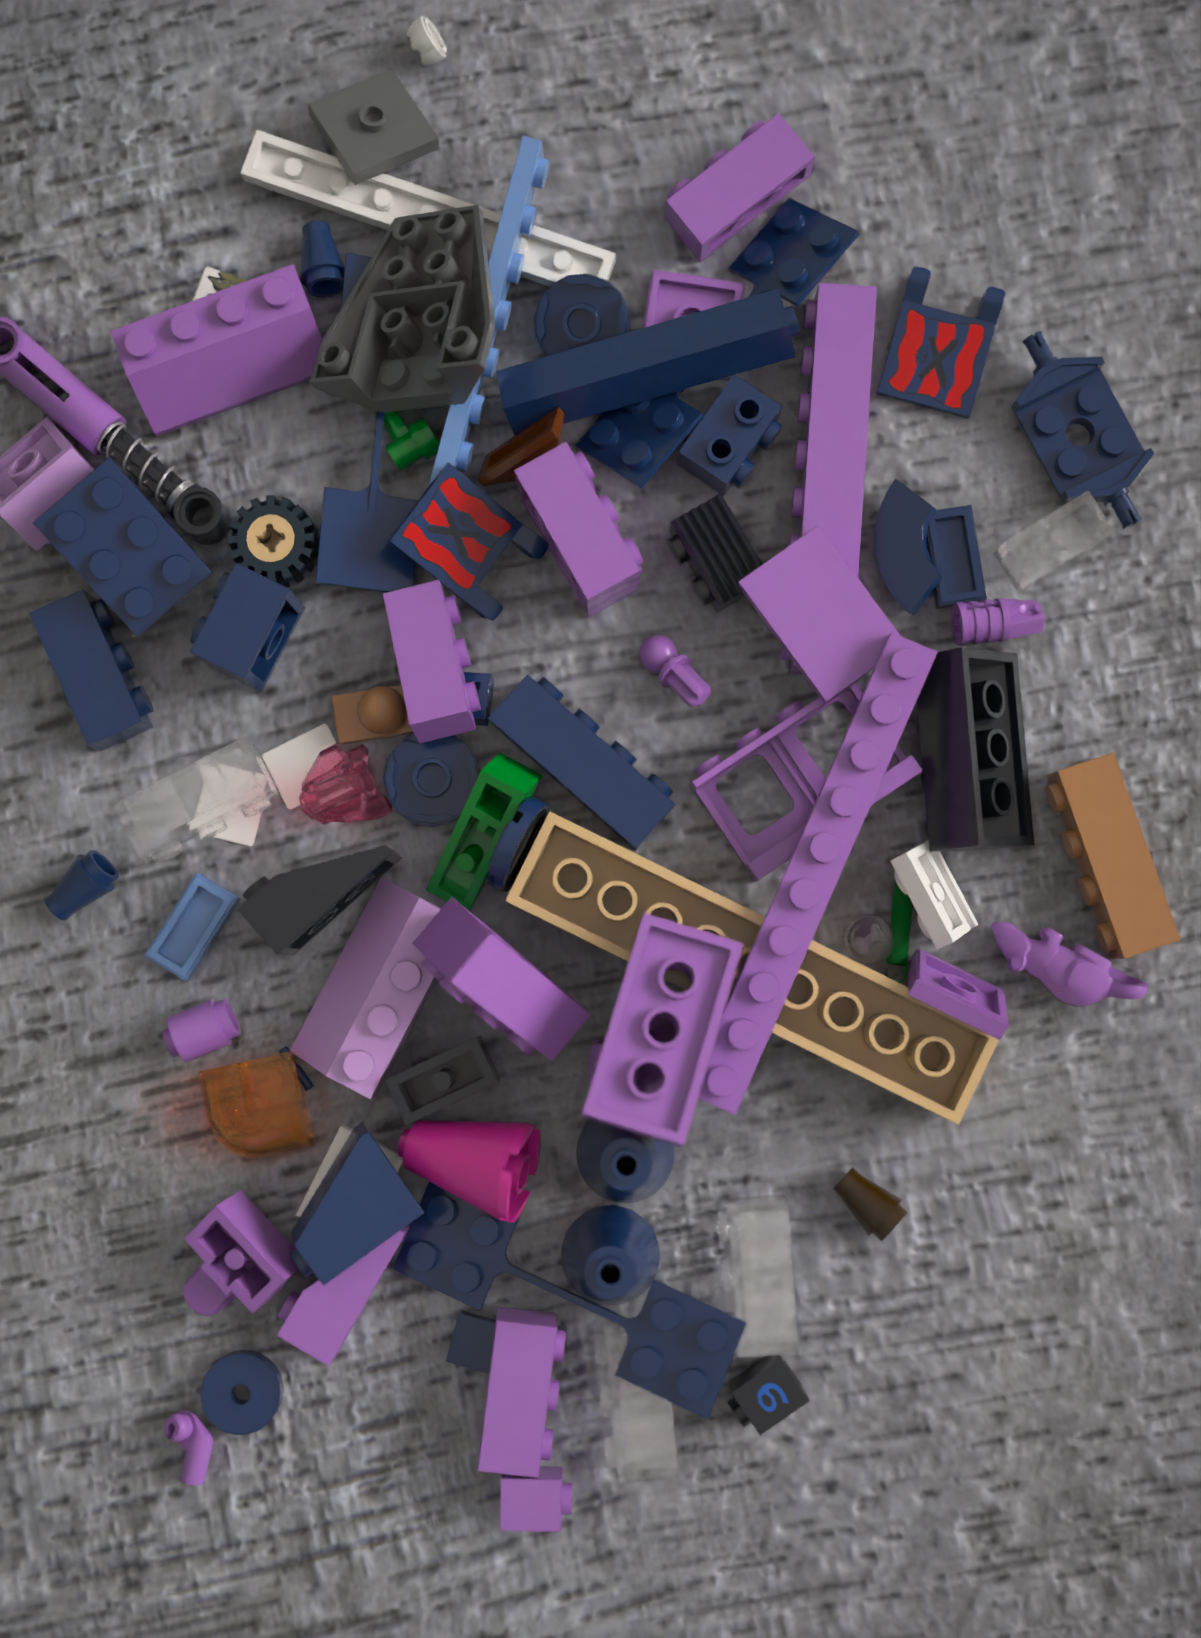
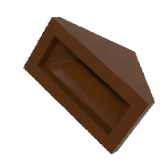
[477,406,565,486]

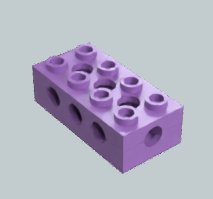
[582,913,744,1148]

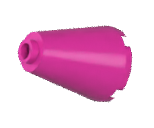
[398,1120,541,1223]

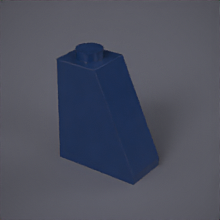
[290,1122,424,1286]

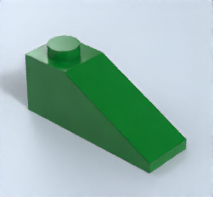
[426,752,543,911]

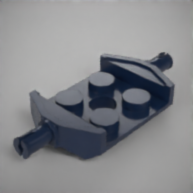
[1011,331,1154,530]

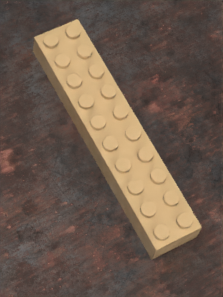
[505,811,999,1125]

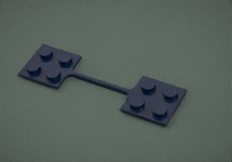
[575,198,860,489]
[315,252,418,593]
[393,1182,747,1420]

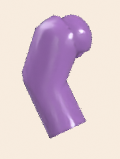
[164,1410,213,1486]

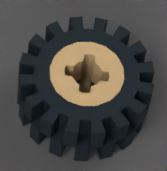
[227,495,319,588]

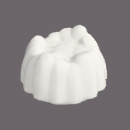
[406,16,447,65]

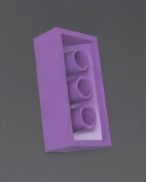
[110,264,323,437]

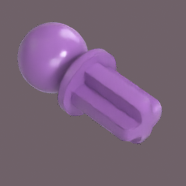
[639,635,711,707]

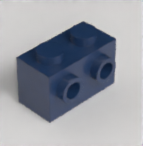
[677,374,783,496]

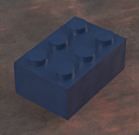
[33,456,212,637]

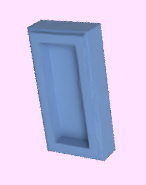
[144,872,241,981]

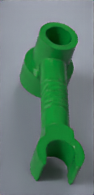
[374,410,440,471]

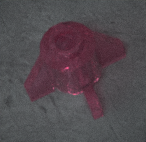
[299,743,392,825]

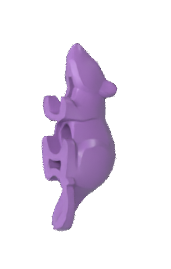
[991,922,1149,1007]

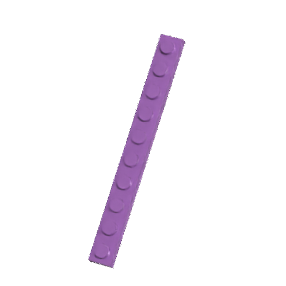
[698,632,937,1115]

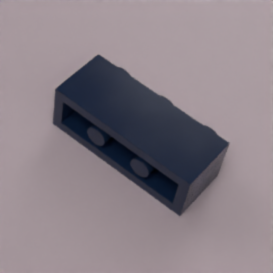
[29,589,154,751]

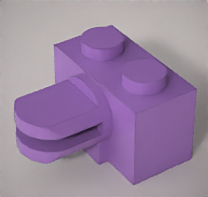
[183,1190,300,1316]

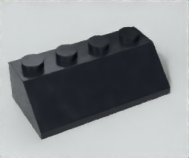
[917,647,1035,852]

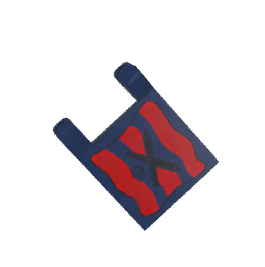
[877,267,1005,419]
[388,463,549,621]

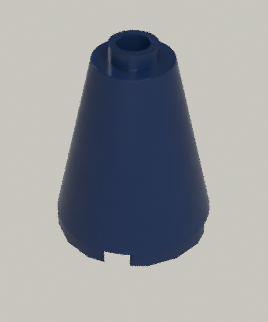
[576,1120,675,1203]
[561,1204,660,1306]

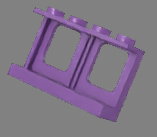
[691,679,922,882]

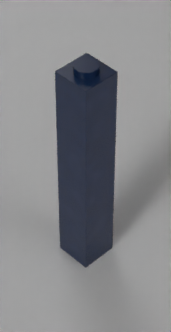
[496,288,800,435]

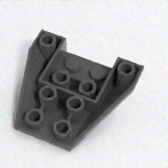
[310,205,495,412]

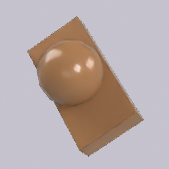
[332,685,413,745]

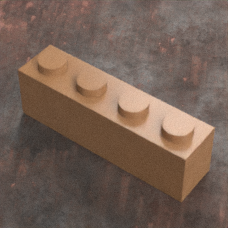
[1045,752,1181,959]

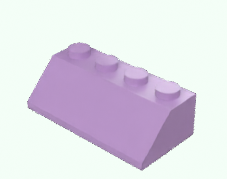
[290,877,441,1099]

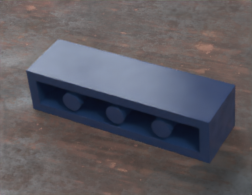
[488,674,675,851]

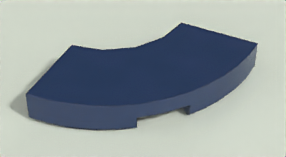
[874,478,944,615]

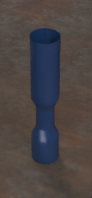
[279,1046,314,1091]

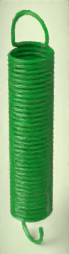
[885,877,913,983]

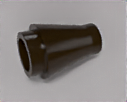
[833,1167,908,1241]

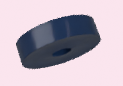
[201,1350,284,1435]

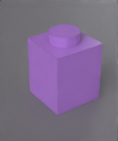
[500,1466,572,1532]

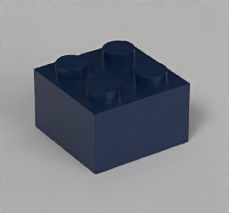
[190,563,305,693]

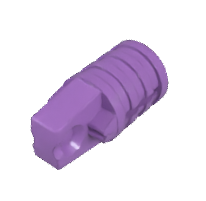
[951,598,1045,646]

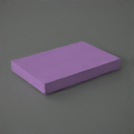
[738,525,901,704]

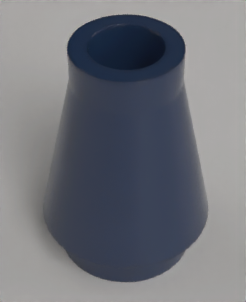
[300,221,345,298]
[45,850,119,921]

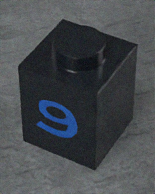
[727,1349,810,1435]

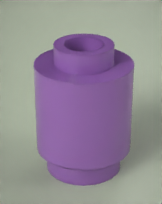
[162,999,241,1063]

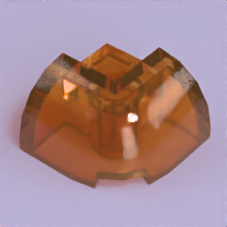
[198,1051,315,1158]

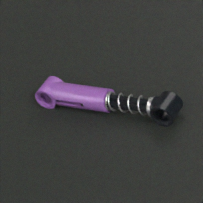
[0,317,231,545]

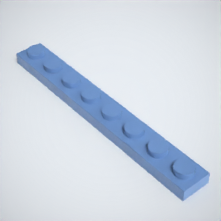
[428,136,550,487]

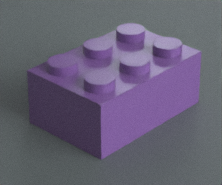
[514,442,644,618]
[412,897,591,1061]

